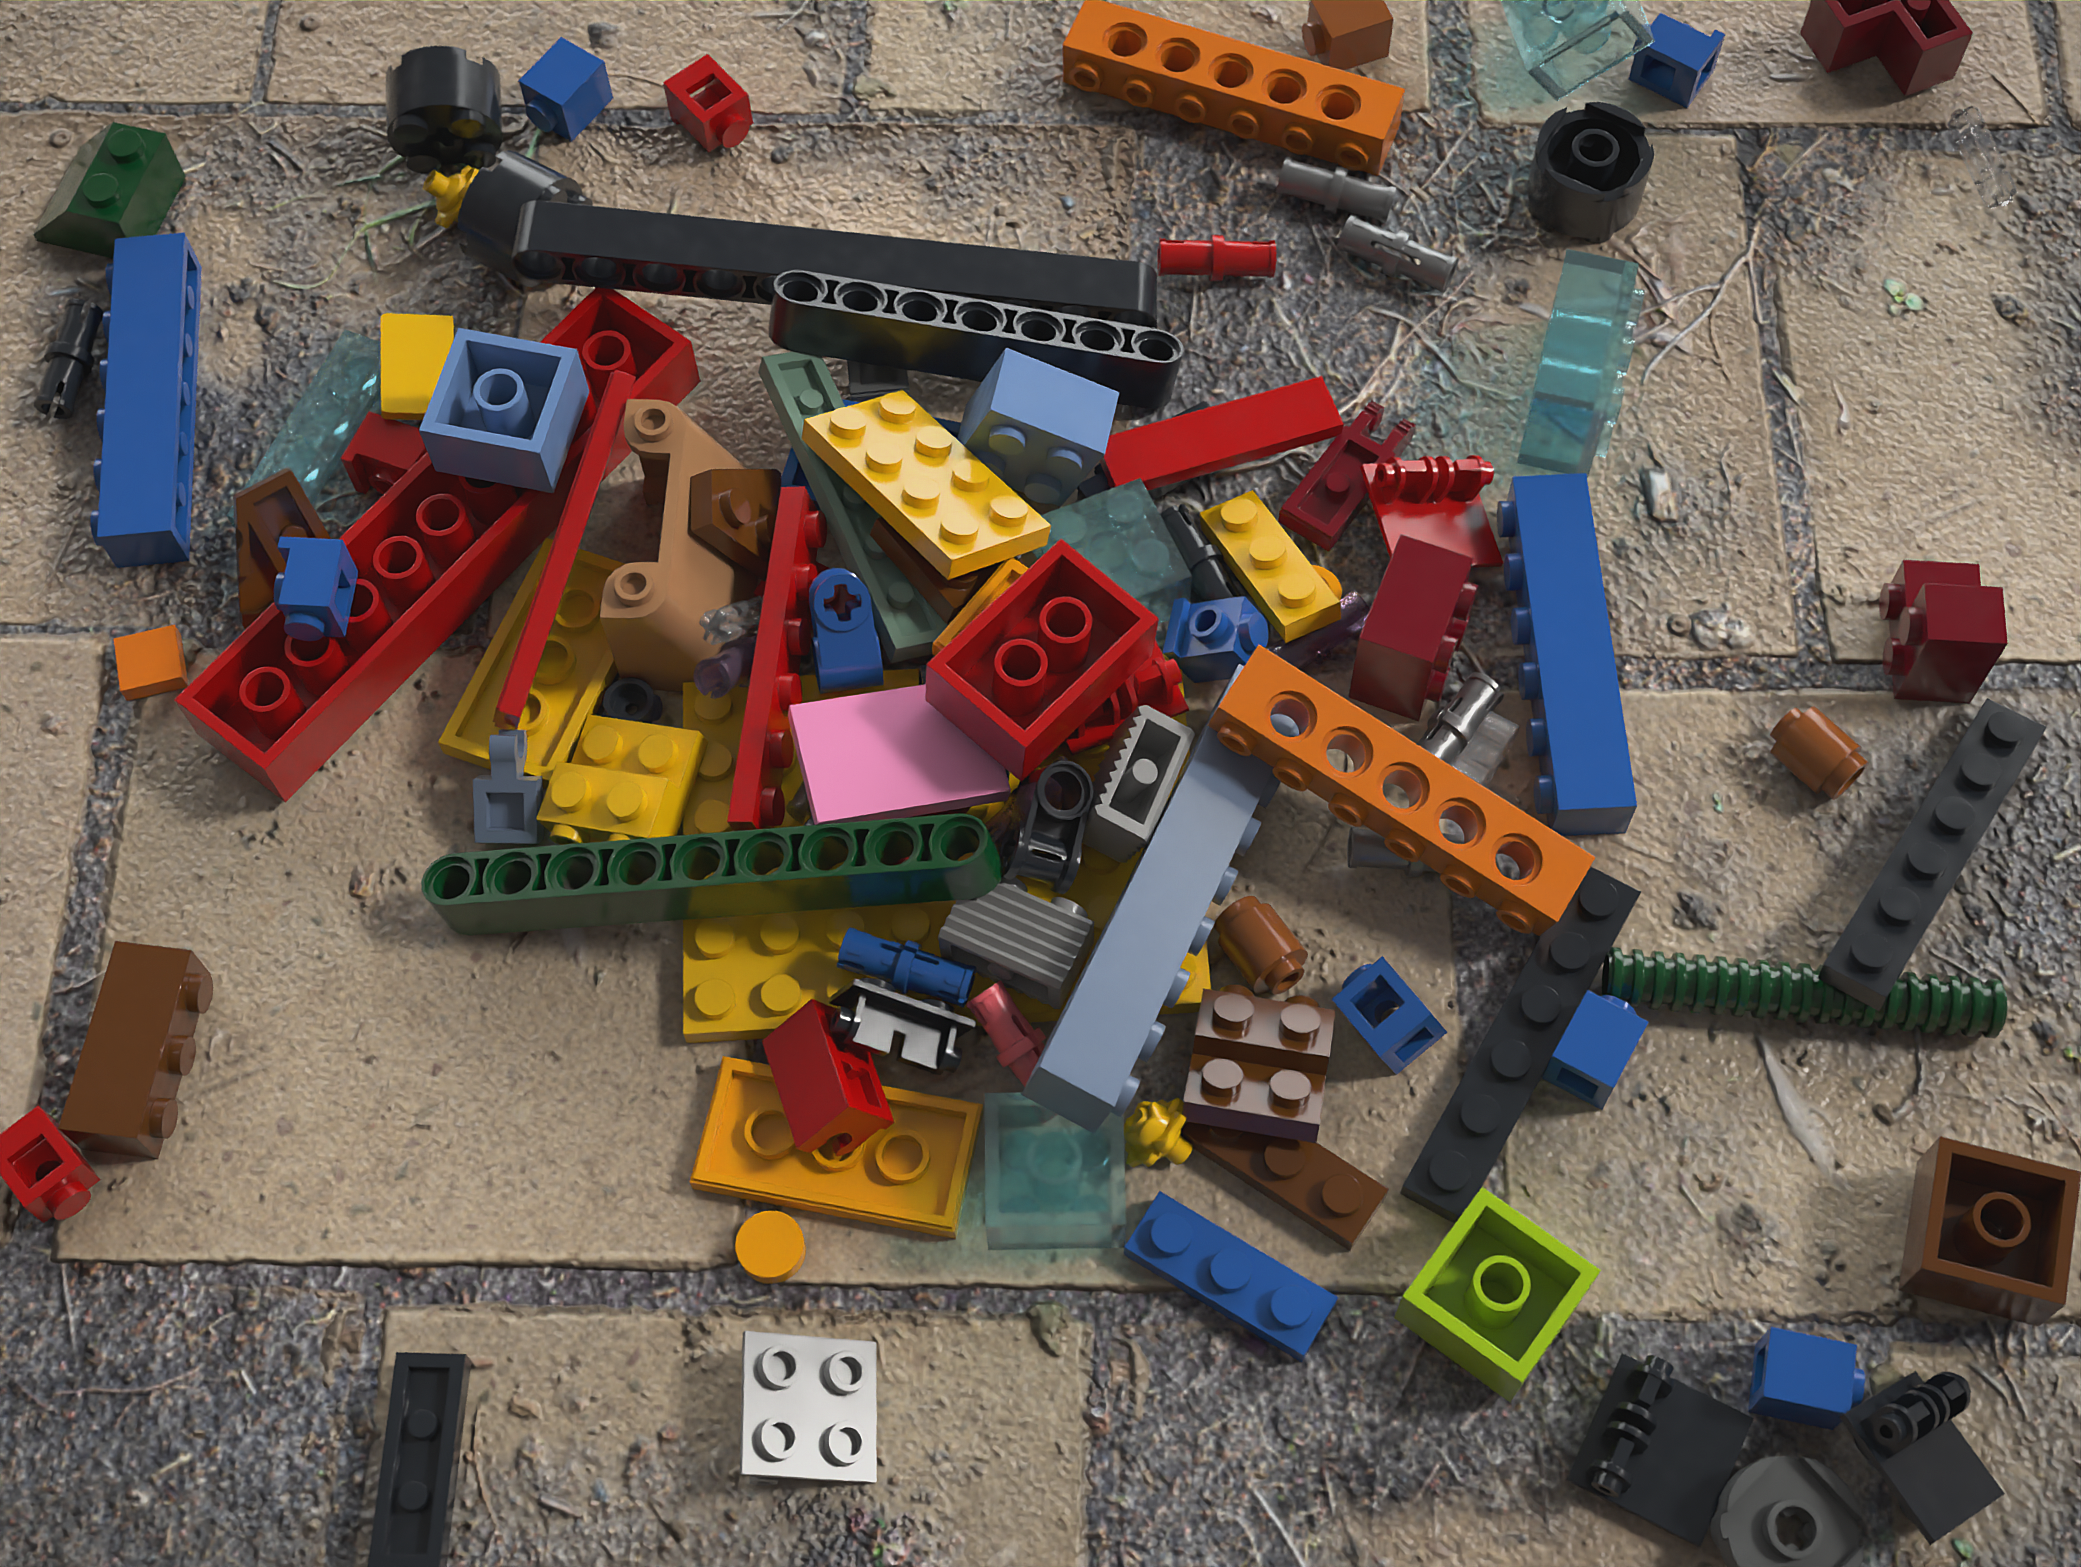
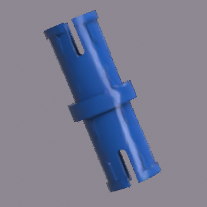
[837,927,977,1008]

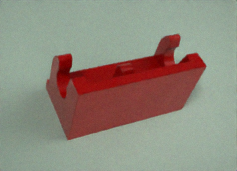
[762,999,895,1156]

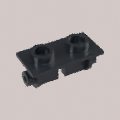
[828,978,976,1076]

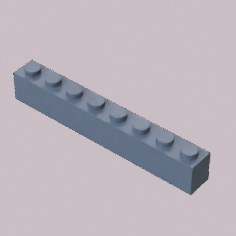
[1021,664,1299,1134]

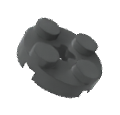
[1710,1456,1865,1567]

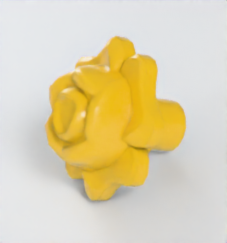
[423,165,479,229]
[1123,1098,1192,1167]

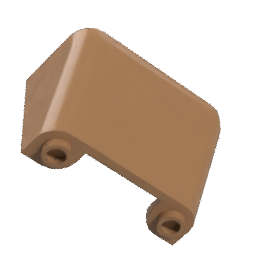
[600,399,758,691]

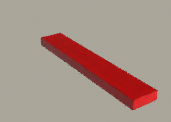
[493,369,636,730]

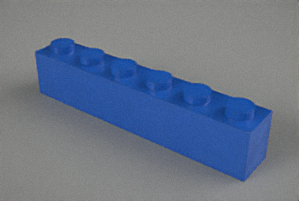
[90,232,202,568]
[1497,473,1637,836]

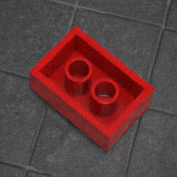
[925,539,1159,782]

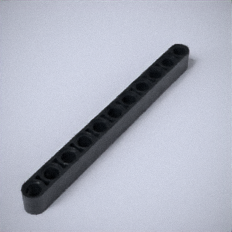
[511,201,1157,329]

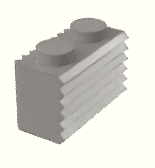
[1082,705,1195,863]
[938,877,1094,1009]

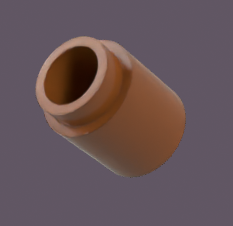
[1770,706,1869,800]
[1214,896,1308,995]

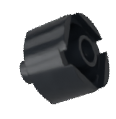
[386,46,503,174]
[1527,102,1654,244]
[457,150,593,287]

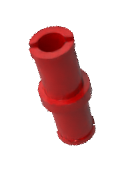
[1157,235,1277,282]

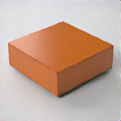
[113,624,188,701]

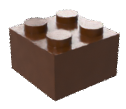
[1898,1136,2081,1327]

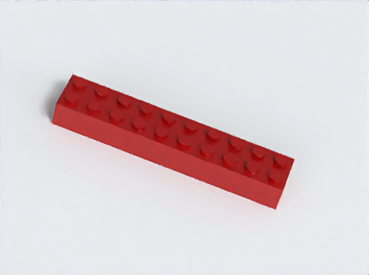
[174,288,701,803]

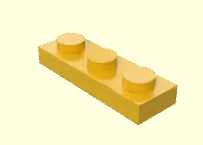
[1199,490,1341,643]

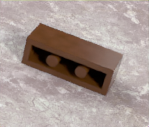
[58,941,213,1159]

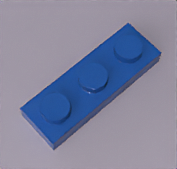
[1124,1191,1338,1362]

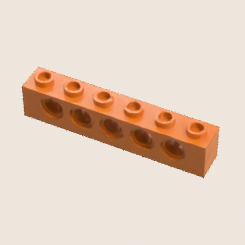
[1062,0,1405,176]
[1207,644,1596,936]

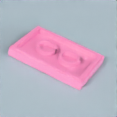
[788,684,1011,825]

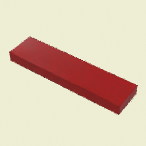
[1099,376,1344,500]

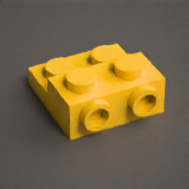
[536,715,708,845]

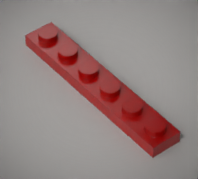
[727,486,827,831]

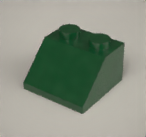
[33,122,186,259]

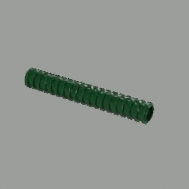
[1602,947,2008,1039]

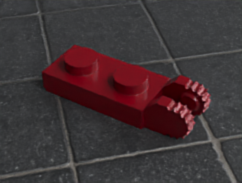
[1278,400,1416,552]

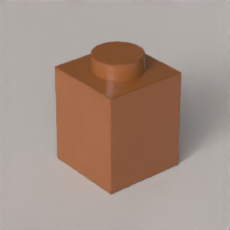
[1302,0,1394,71]

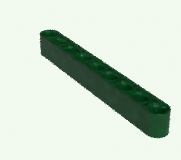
[421,814,1003,935]

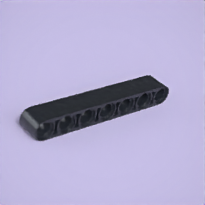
[768,270,1184,409]

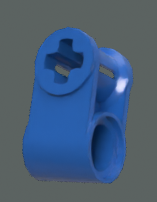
[809,568,884,694]

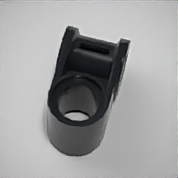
[999,760,1093,895]

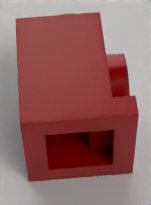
[663,54,754,152]
[340,411,427,495]
[0,1105,101,1223]

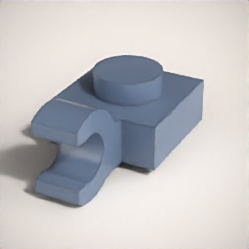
[473,729,544,844]

